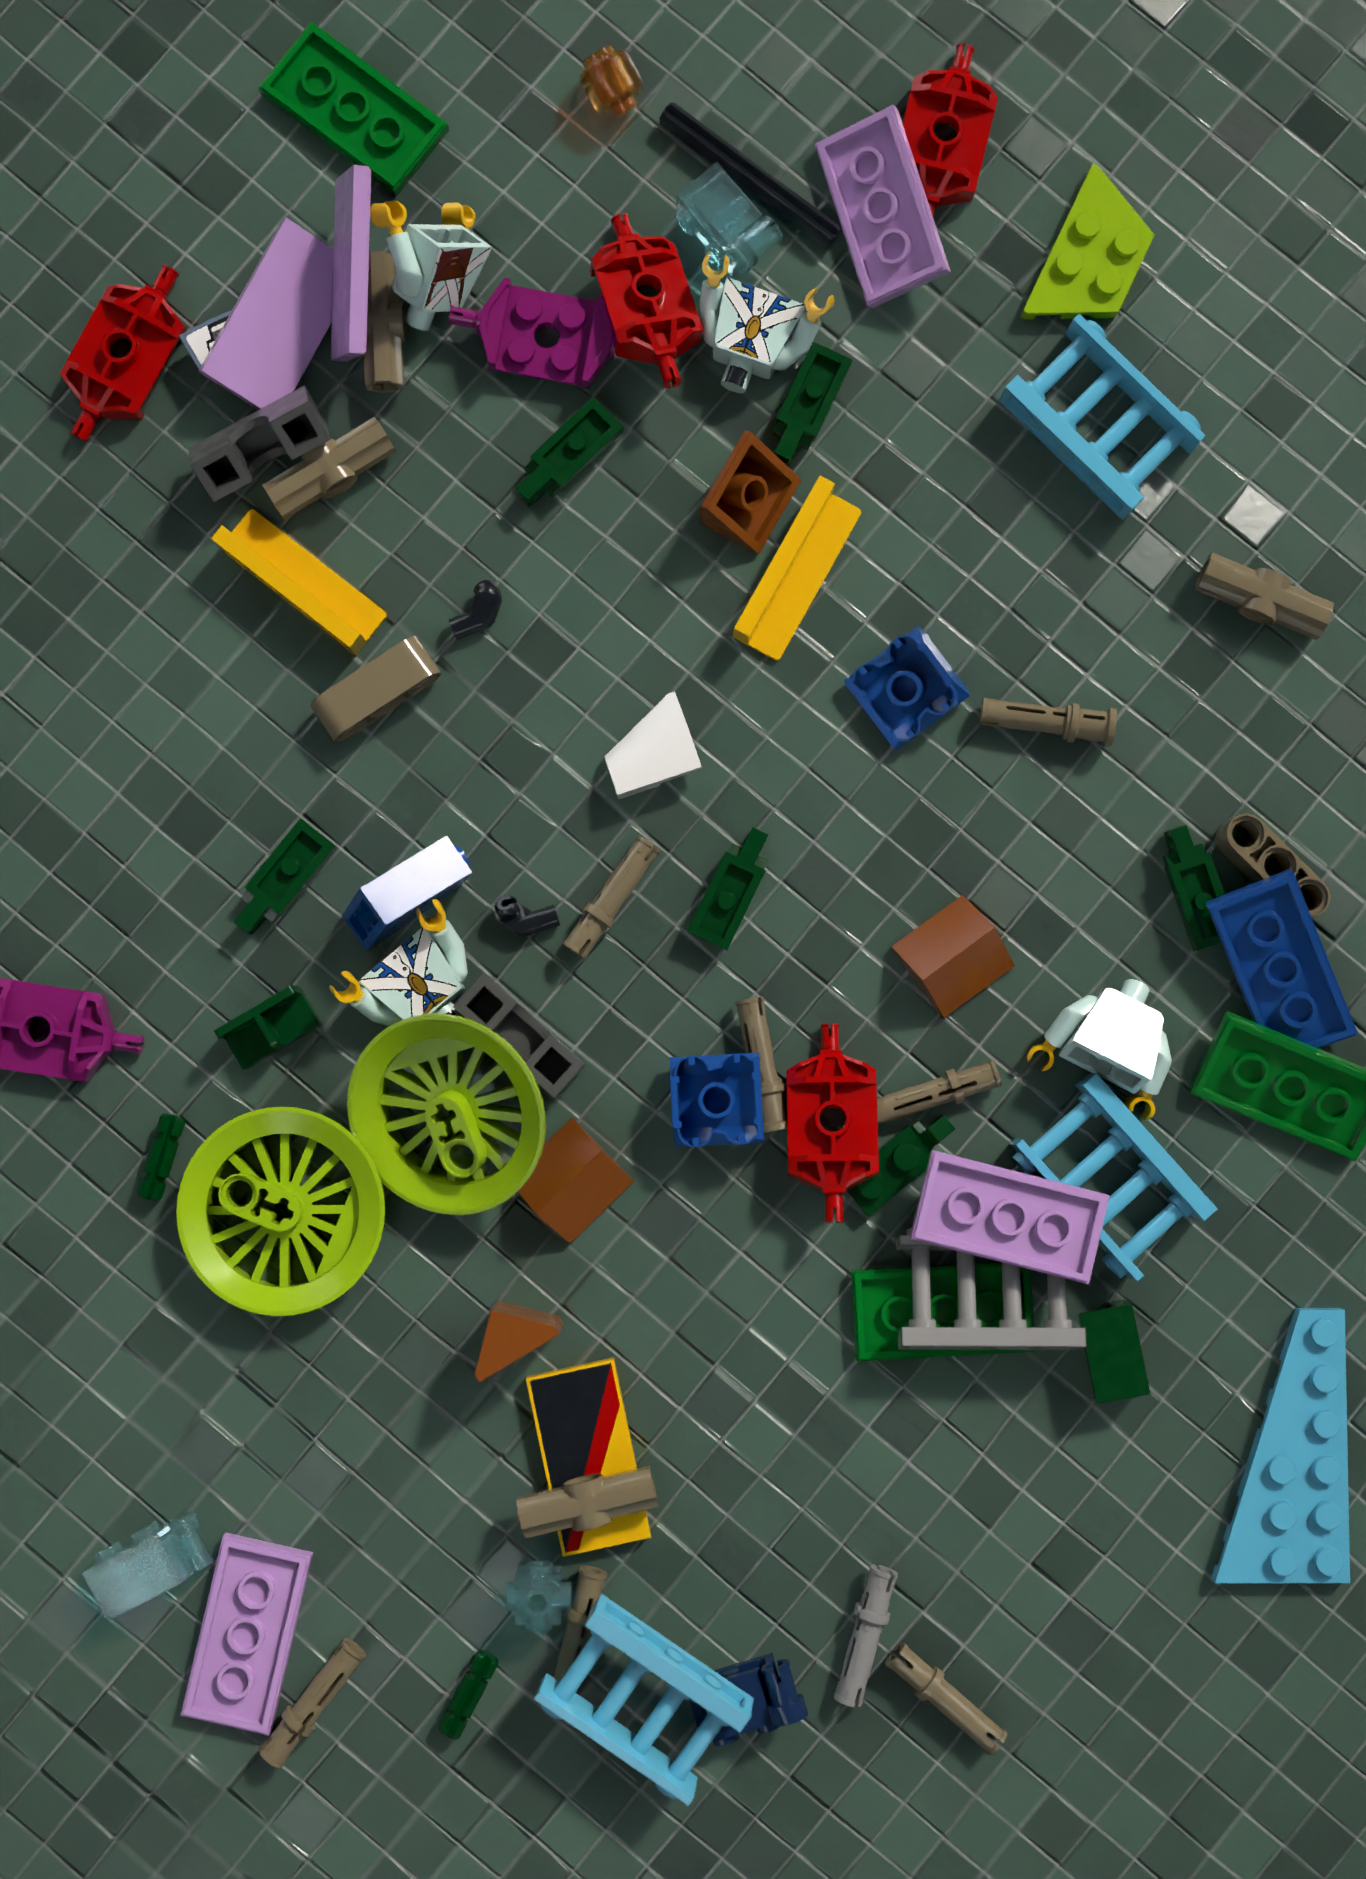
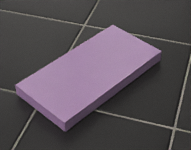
[815,105,951,309]
[331,165,371,362]
[198,217,334,410]
[910,1150,1110,1284]
[181,1532,313,1736]

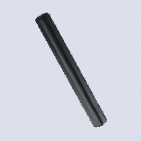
[660,102,840,248]

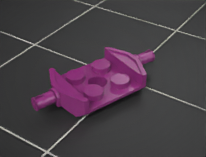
[449,278,617,388]
[0,978,144,1082]

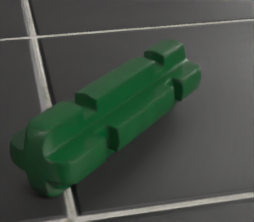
[137,1113,185,1201]
[438,1649,498,1740]

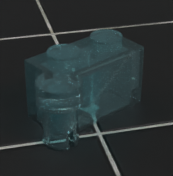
[676,162,783,277]
[82,1510,214,1622]

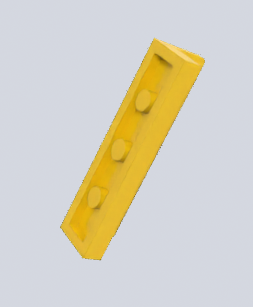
[733,475,861,661]
[211,509,387,656]

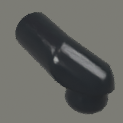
[449,580,502,640]
[495,895,560,937]

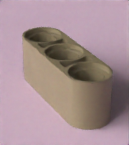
[310,636,441,743]
[1215,813,1331,917]

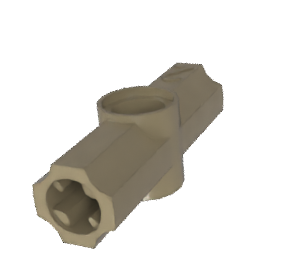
[364,251,407,393]
[262,417,396,520]
[1194,552,1334,640]
[516,1466,659,1539]

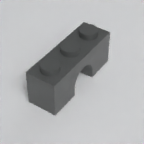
[189,385,331,502]
[453,973,587,1098]

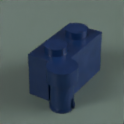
[689,1653,808,1746]

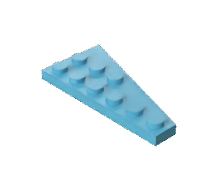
[1211,1308,1350,1583]

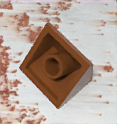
[700,430,802,554]
[891,895,1015,1018]
[518,1117,634,1243]
[475,1301,564,1383]

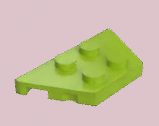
[1020,164,1155,320]

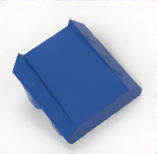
[844,626,971,750]
[670,1053,764,1147]

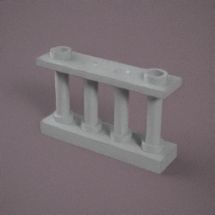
[895,1228,1086,1350]

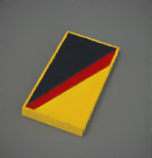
[526,1357,651,1557]

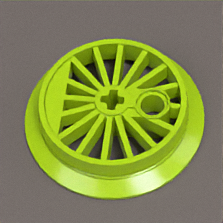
[347,1013,546,1215]
[176,1107,385,1316]

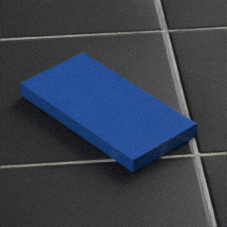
[1205,869,1358,1049]

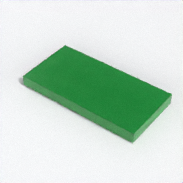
[258,21,449,197]
[1189,1011,1366,1162]
[851,1262,1036,1362]

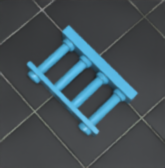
[999,314,1206,521]
[1009,1073,1217,1282]
[534,1593,754,1806]

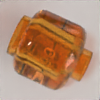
[579,45,644,118]

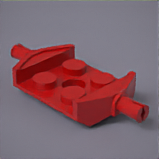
[903,43,998,216]
[589,213,703,389]
[59,264,187,443]
[786,1023,879,1224]

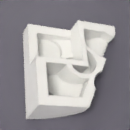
[604,691,702,800]

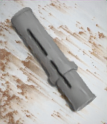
[834,1564,898,1707]

